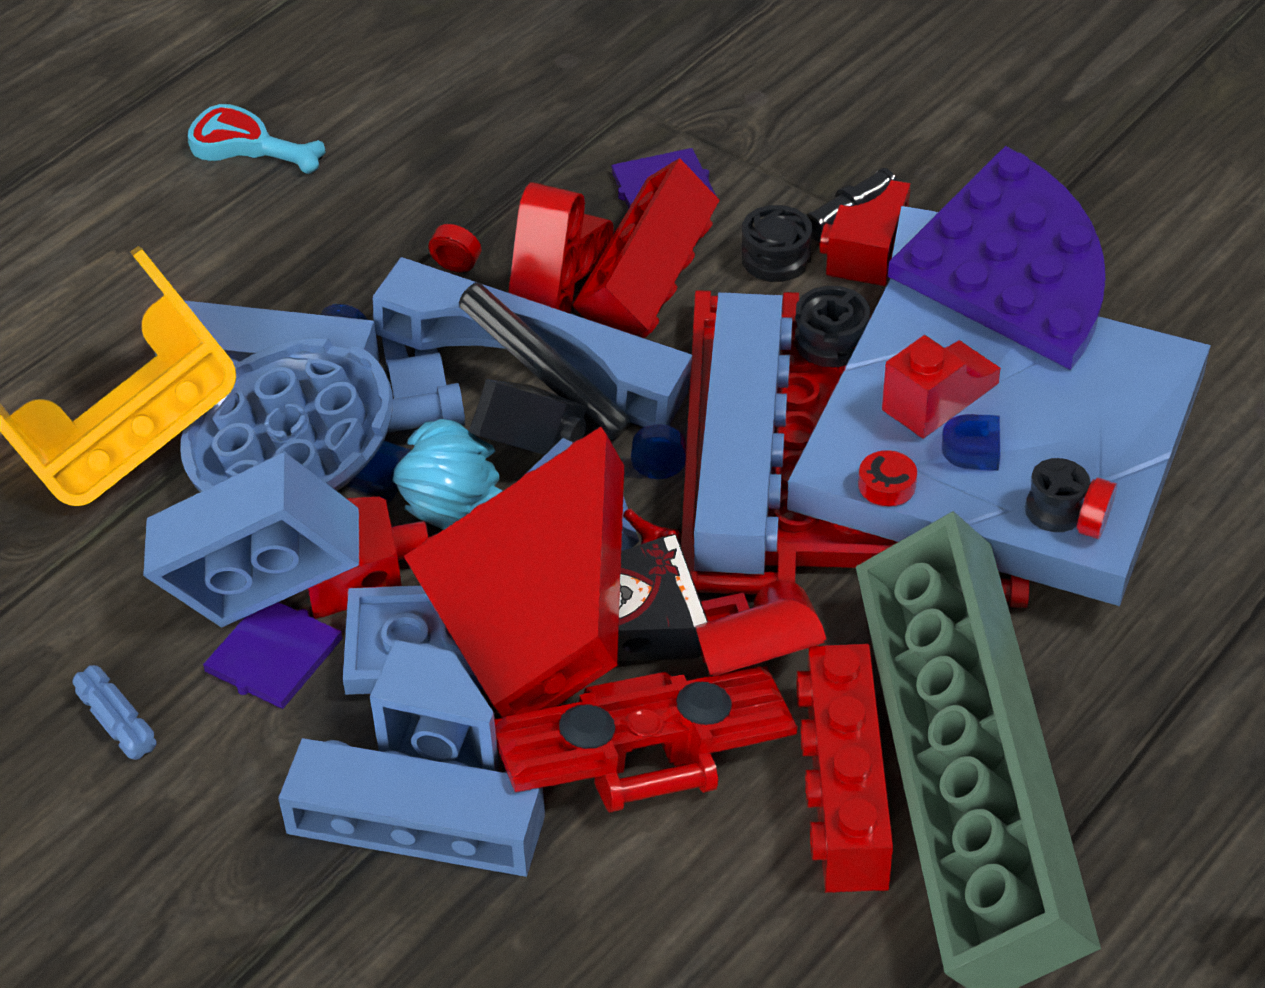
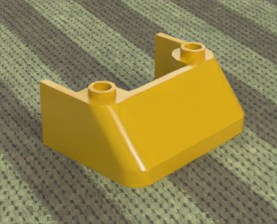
[0,246,236,506]

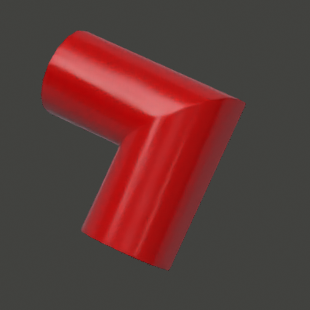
[695,580,827,676]

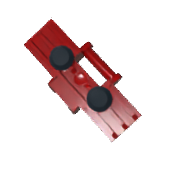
[494,666,798,813]

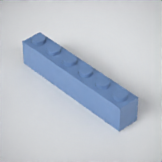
[694,292,792,575]

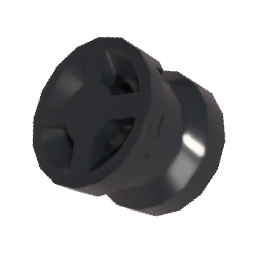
[1025,458,1091,532]

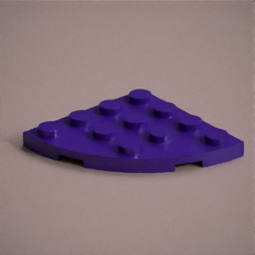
[888,146,1106,370]

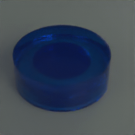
[631,424,686,479]

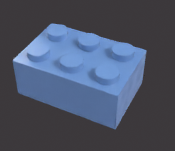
[143,451,359,628]

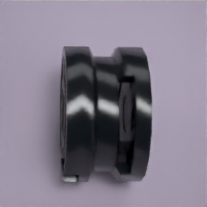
[742,205,812,282]
[794,285,870,368]

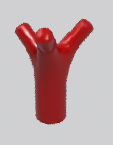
[623,509,682,545]

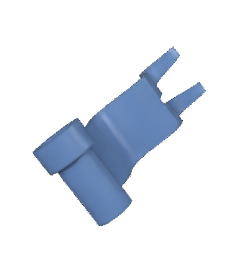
[382,337,465,432]

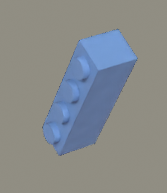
[154,301,380,365]
[279,738,545,877]

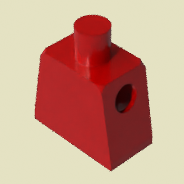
[308,496,428,619]

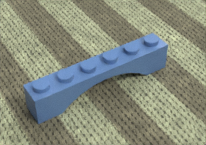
[373,257,692,434]

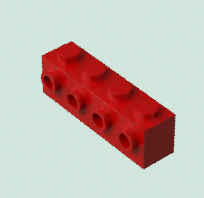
[572,158,720,338]
[796,644,893,893]

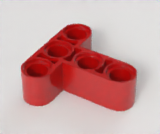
[508,182,614,314]

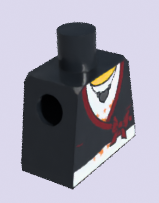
[617,534,708,661]

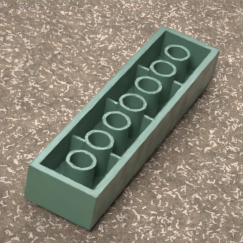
[856,511,1101,988]

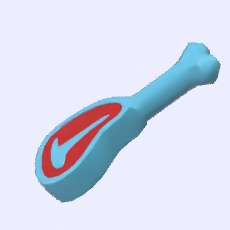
[188,104,326,174]

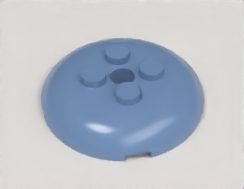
[180,338,393,492]

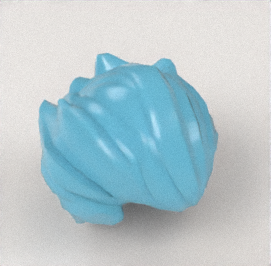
[393,419,502,529]

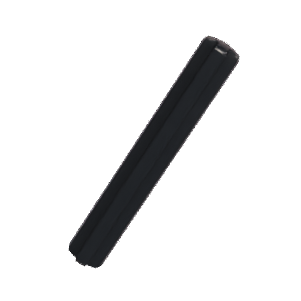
[459,282,630,441]

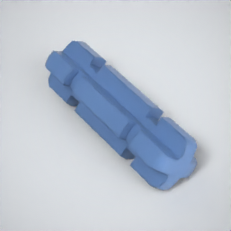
[72,665,156,760]

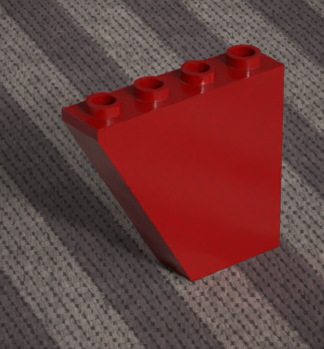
[404,427,624,718]

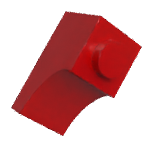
[820,180,911,286]
[882,335,1001,439]

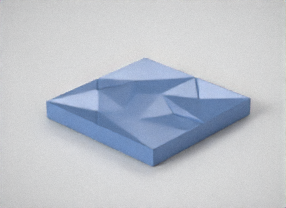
[787,279,1211,606]

